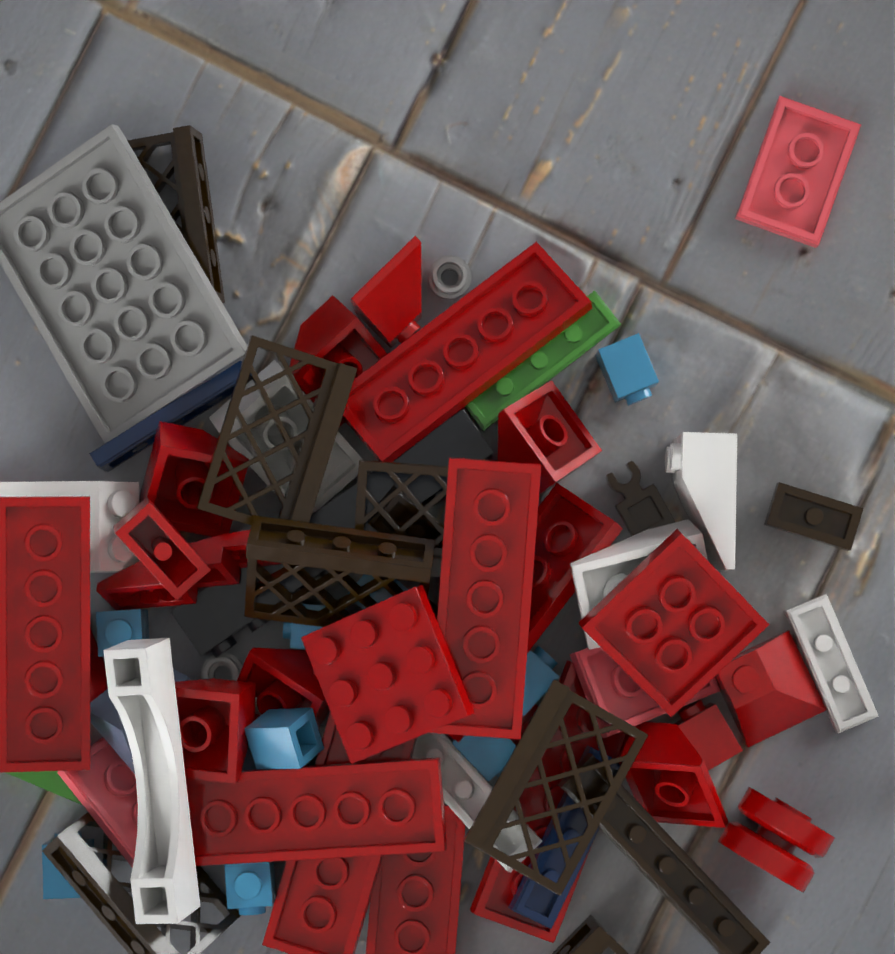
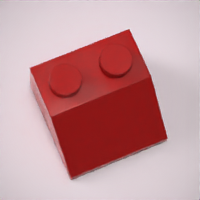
[139,421,249,537]

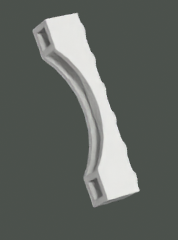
[103,638,201,924]

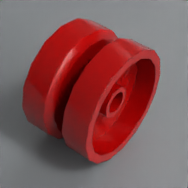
[718,787,835,893]

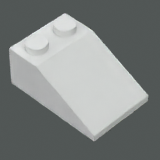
[209,360,363,514]
[665,432,737,572]
[0,481,140,573]
[570,519,708,650]

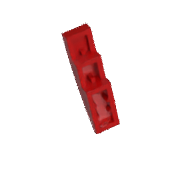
[96,530,281,611]

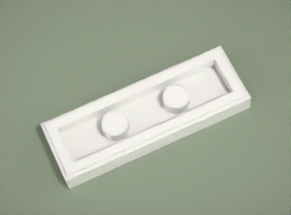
[784,594,879,733]

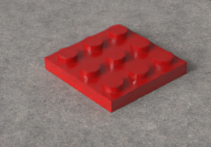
[578,529,770,717]
[301,585,475,764]

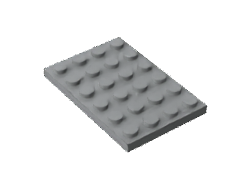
[0,124,247,444]

